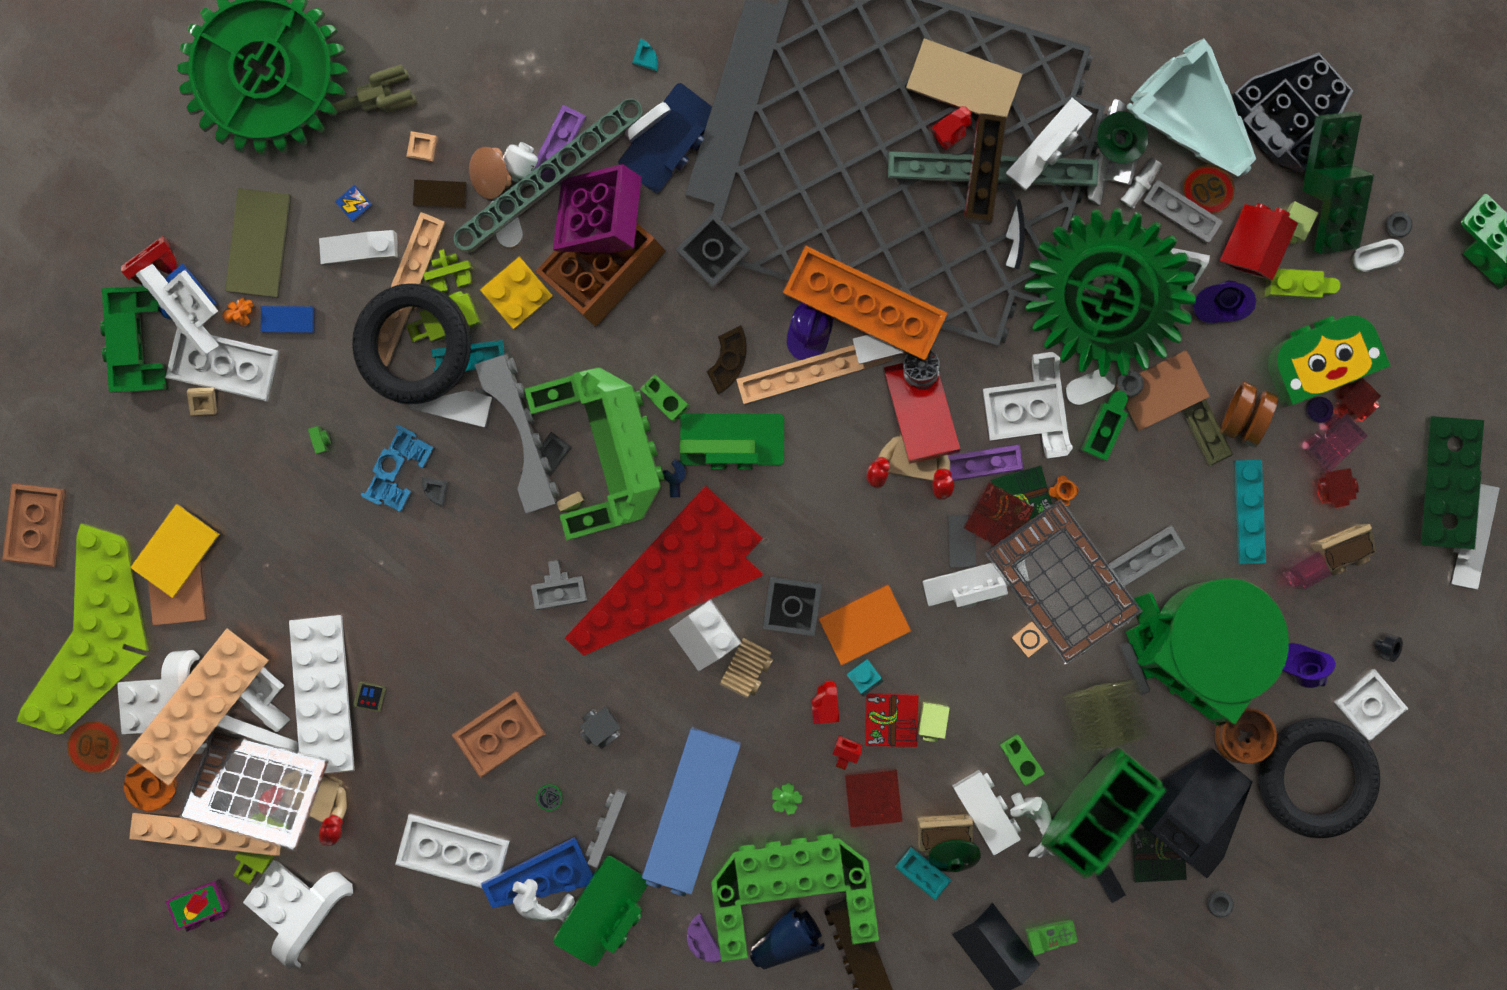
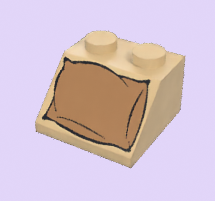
[1311,524,1376,576]
[917,814,973,855]

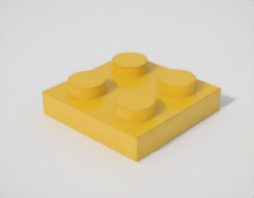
[480,256,554,330]

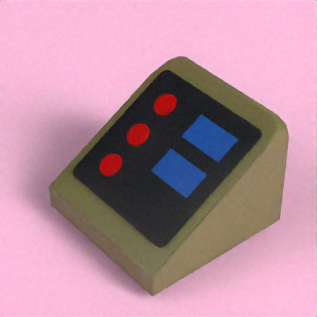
[353,681,387,712]

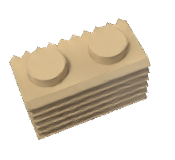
[719,637,773,698]

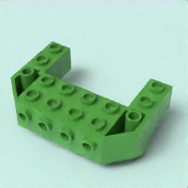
[524,367,665,540]
[711,834,879,962]

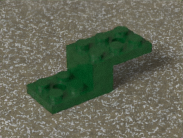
[1302,111,1374,254]
[1421,416,1484,550]

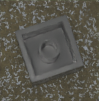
[676,212,750,289]
[763,576,822,636]

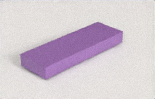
[533,105,586,182]
[948,444,1024,481]

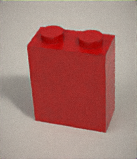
[1220,203,1298,280]

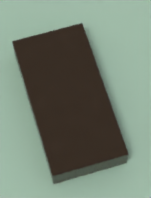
[413,179,467,209]

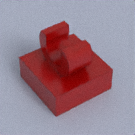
[833,736,863,770]

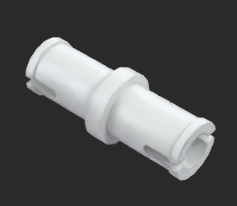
[1120,157,1164,209]

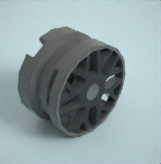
[903,350,940,389]

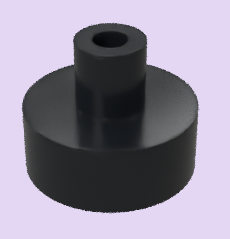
[1375,634,1403,662]

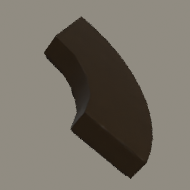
[706,325,747,395]

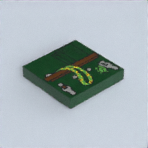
[991,465,1053,529]
[1131,829,1187,883]

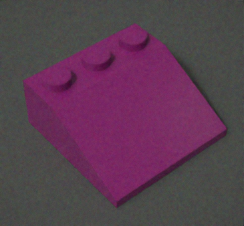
[553,164,642,253]

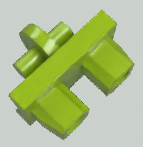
[423,249,473,293]

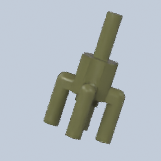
[332,64,417,113]

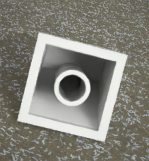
[669,599,741,671]

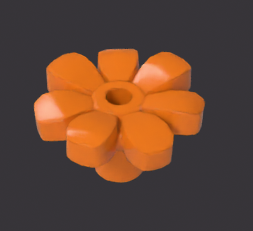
[222,298,254,326]

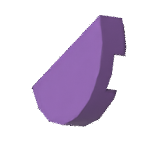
[687,913,721,963]

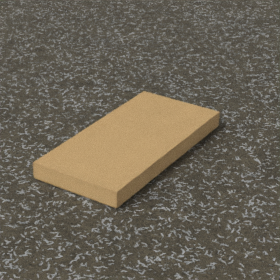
[906,39,1022,118]

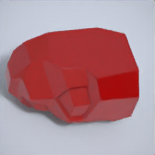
[931,106,971,151]
[811,681,840,724]

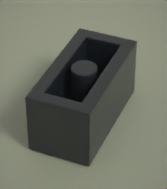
[1095,865,1126,903]

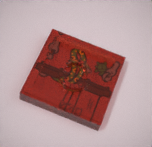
[963,482,1035,545]

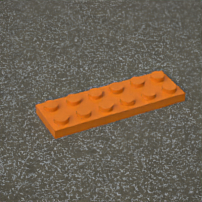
[783,245,948,361]

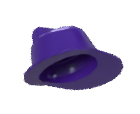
[1193,280,1256,323]
[787,303,833,360]
[1283,643,1336,688]

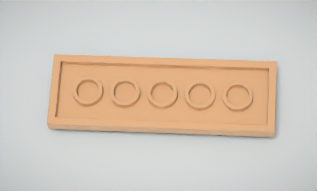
[127,628,269,785]

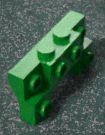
[100,286,167,393]

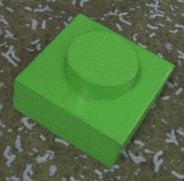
[308,426,331,455]

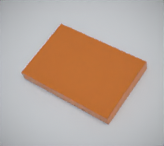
[818,585,911,665]

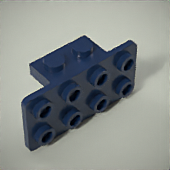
[618,83,712,193]

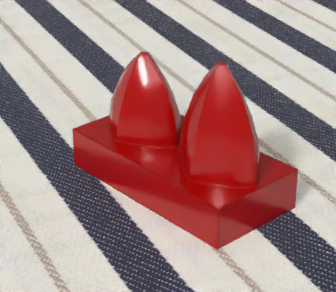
[121,236,177,285]

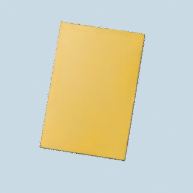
[130,504,220,598]

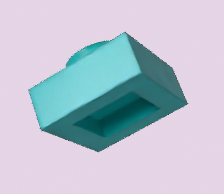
[847,659,884,697]

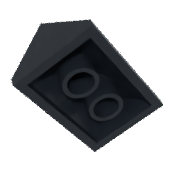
[951,902,1040,990]

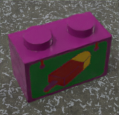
[166,879,231,932]

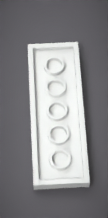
[289,615,355,777]

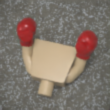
[866,434,954,500]
[258,768,347,846]

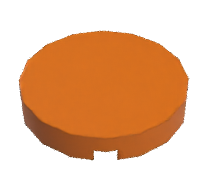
[124,763,177,812]

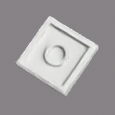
[1334,669,1408,742]

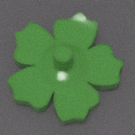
[771,783,803,815]

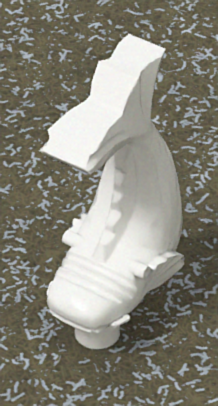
[1010,793,1055,858]
[513,879,575,924]

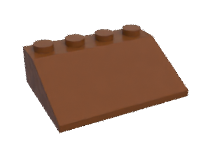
[535,223,666,327]

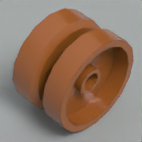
[1220,381,1278,448]

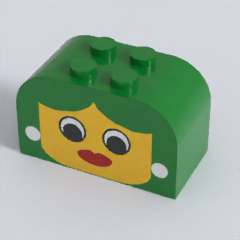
[1268,315,1391,407]

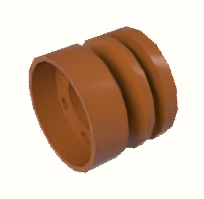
[1214,708,1277,764]

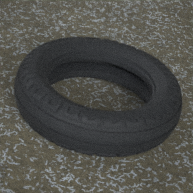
[352,283,471,404]
[1259,718,1380,838]

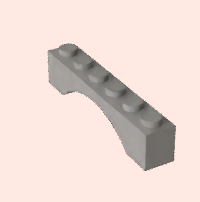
[475,354,560,513]

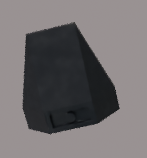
[1232,52,1353,172]
[1140,748,1253,879]

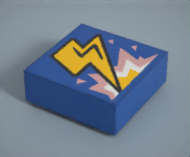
[335,185,372,222]

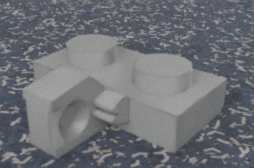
[531,560,587,611]

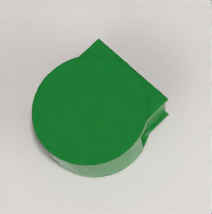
[1136,578,1289,726]
[1041,748,1165,879]

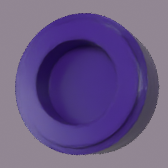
[1306,397,1333,423]

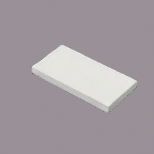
[165,327,280,402]
[395,814,510,888]

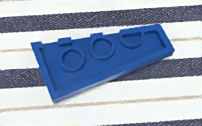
[480,837,593,908]

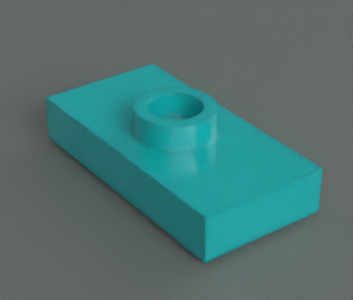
[895,847,952,901]

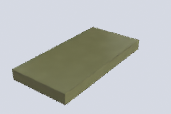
[225,188,291,298]

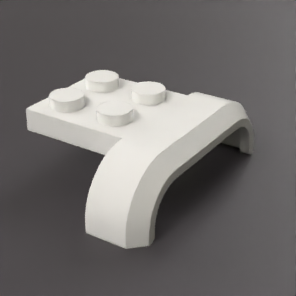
[982,352,1073,459]
[117,650,207,754]
[243,860,353,969]

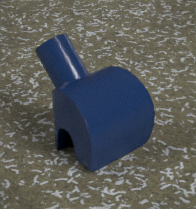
[662,459,688,497]

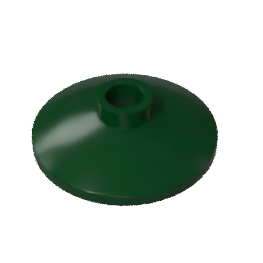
[1096,111,1148,164]
[928,840,981,872]

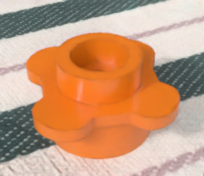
[1049,475,1079,507]

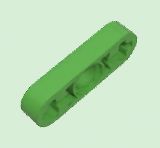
[680,440,755,455]

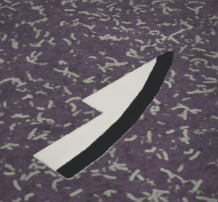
[1006,199,1025,269]

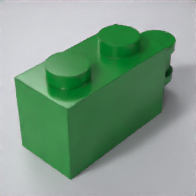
[1080,391,1128,462]

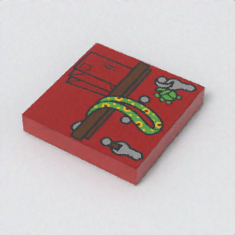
[865,693,919,747]

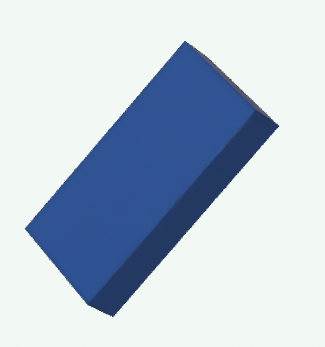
[261,306,314,333]

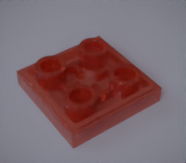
[845,769,903,828]

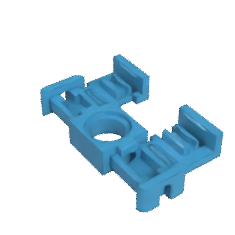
[361,425,435,512]

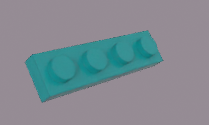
[1234,459,1266,564]

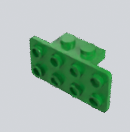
[1461,194,1507,289]
[680,413,784,470]
[553,856,648,967]

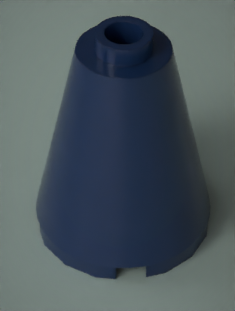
[750,904,825,970]

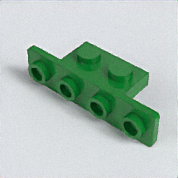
[1126,592,1175,695]

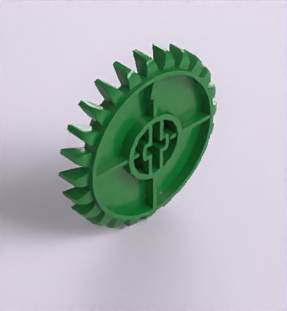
[177,0,348,156]
[1024,208,1196,377]

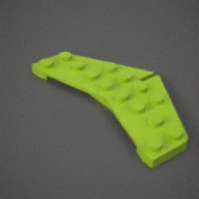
[16,523,149,734]

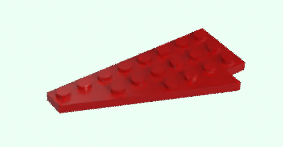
[565,485,763,656]

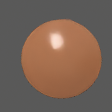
[469,147,511,199]

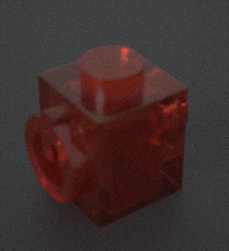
[1336,378,1381,422]
[1317,468,1359,508]

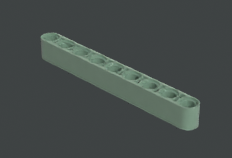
[453,98,643,253]

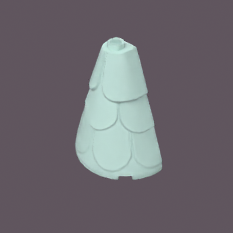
[1127,39,1256,178]

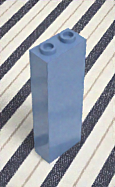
[642,727,741,896]

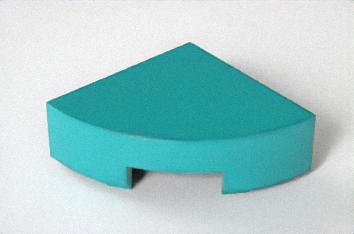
[632,39,658,72]

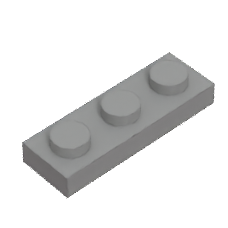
[1142,179,1223,244]
[1106,525,1186,589]
[585,789,627,868]

